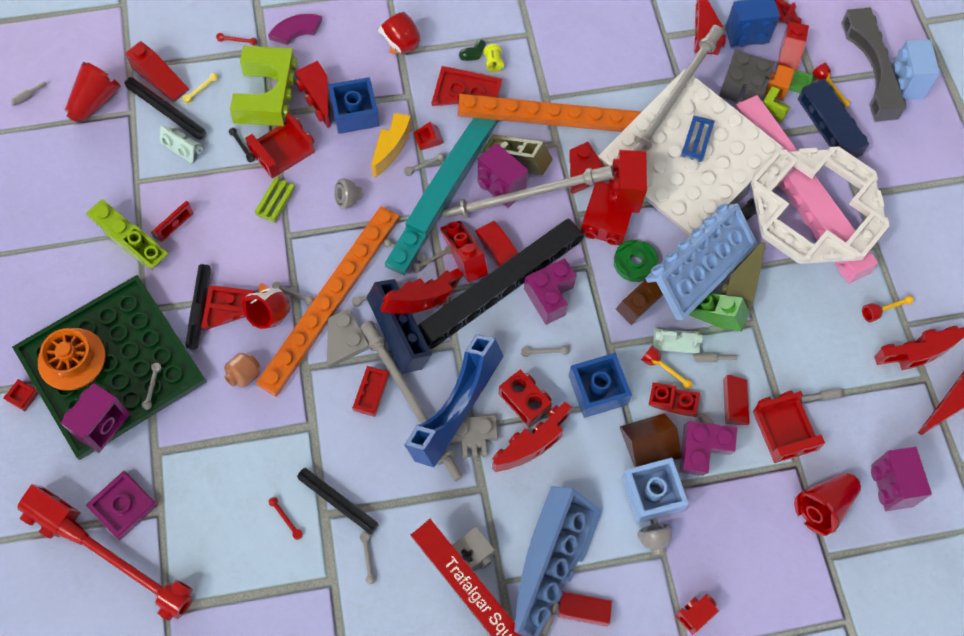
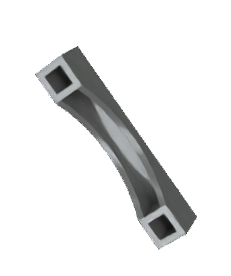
[841,7,906,122]

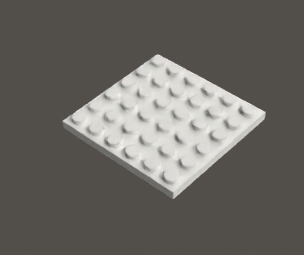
[598,69,783,236]

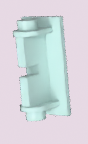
[160,125,203,163]
[653,328,702,354]

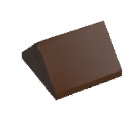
[620,413,681,467]

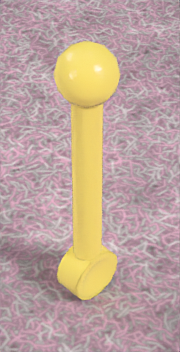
[183,73,218,104]

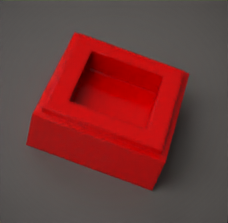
[3,379,39,412]

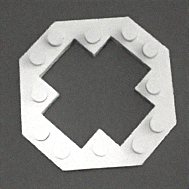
[751,147,890,264]

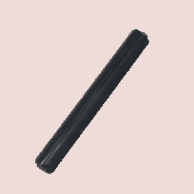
[124,77,206,140]

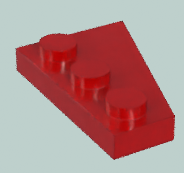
[431,66,502,106]

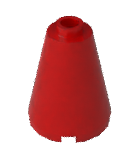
[65,61,121,123]
[794,473,861,536]

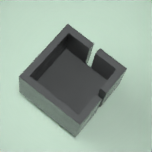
[719,50,775,102]

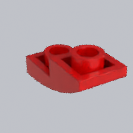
[475,220,518,267]
[649,382,701,418]

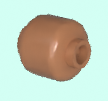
[224,353,260,388]

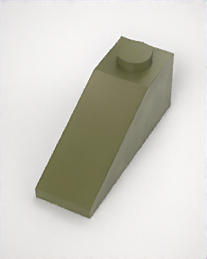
[483,135,553,175]
[720,242,766,311]

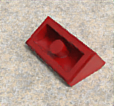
[151,201,193,242]
[723,375,750,425]
[558,591,612,627]

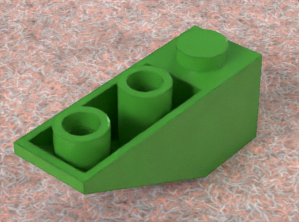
[689,293,749,332]

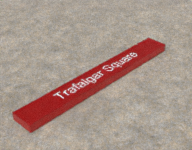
[410,518,521,636]

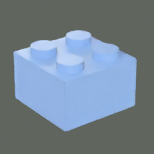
[892,40,940,99]
[622,458,689,524]

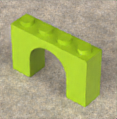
[230,46,298,126]

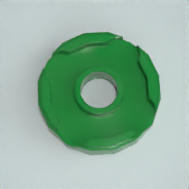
[614,240,658,282]

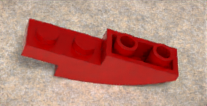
[380,268,463,314]
[874,326,964,370]
[492,401,572,472]

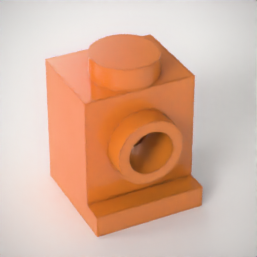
[764,65,795,101]

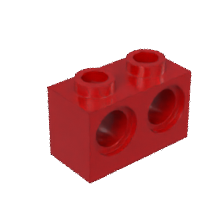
[498,369,552,428]

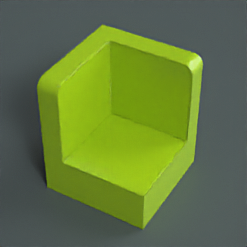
[763,86,790,124]

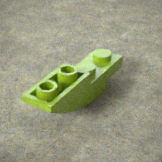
[86,199,168,270]

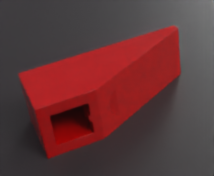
[295,60,330,128]
[440,220,488,283]

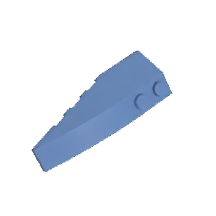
[515,486,602,636]

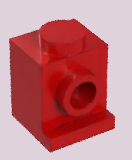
[675,594,719,635]

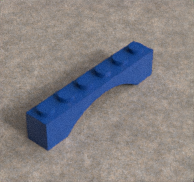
[404,334,504,468]

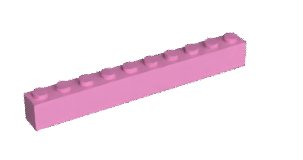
[735,95,879,284]

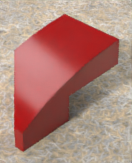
[775,0,802,24]

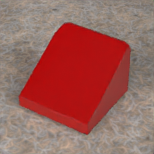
[413,122,444,150]

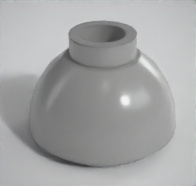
[335,178,363,209]
[637,524,672,555]

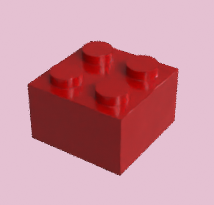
[609,150,647,213]

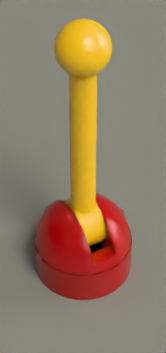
[812,63,850,107]
[862,295,914,323]
[641,345,692,389]

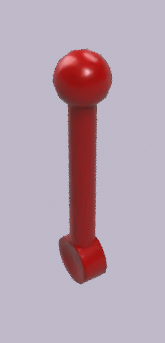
[216,33,257,46]
[268,497,303,540]

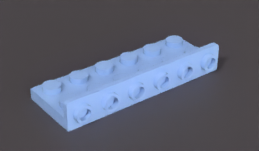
[645,203,758,320]

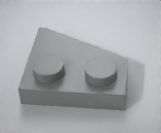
[327,308,370,368]

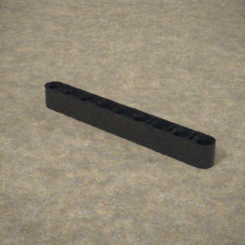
[418,219,585,349]

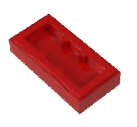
[352,366,390,417]

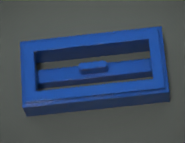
[681,115,714,162]

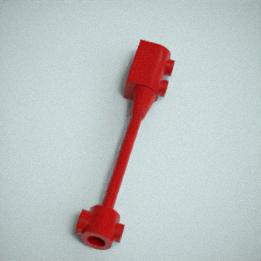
[17,484,193,621]

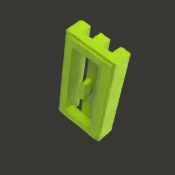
[254,177,296,223]

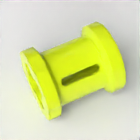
[483,44,504,72]

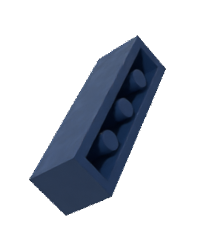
[798,79,869,158]
[366,279,432,374]

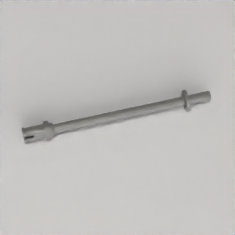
[633,25,724,151]
[442,164,615,218]
[360,321,463,481]

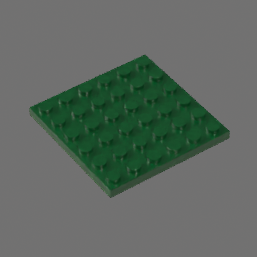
[12,275,207,460]

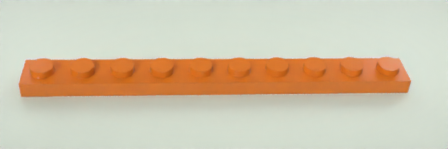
[458,94,642,132]
[256,206,400,397]

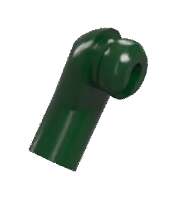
[459,39,486,61]

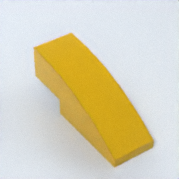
[371,113,412,177]

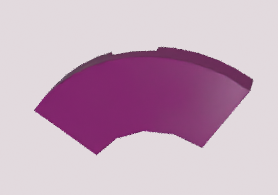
[268,14,322,45]

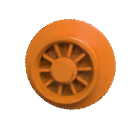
[38,328,106,390]

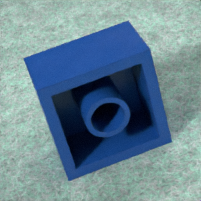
[725,0,780,47]
[328,77,380,134]
[568,353,632,418]

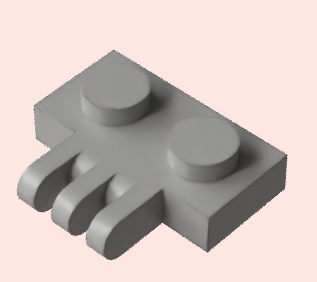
[450,415,498,459]

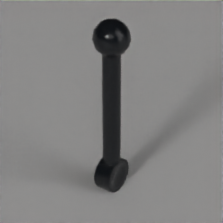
[229,127,255,163]

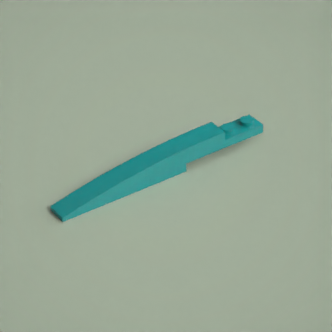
[385,118,499,276]

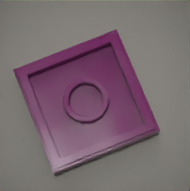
[86,470,158,540]

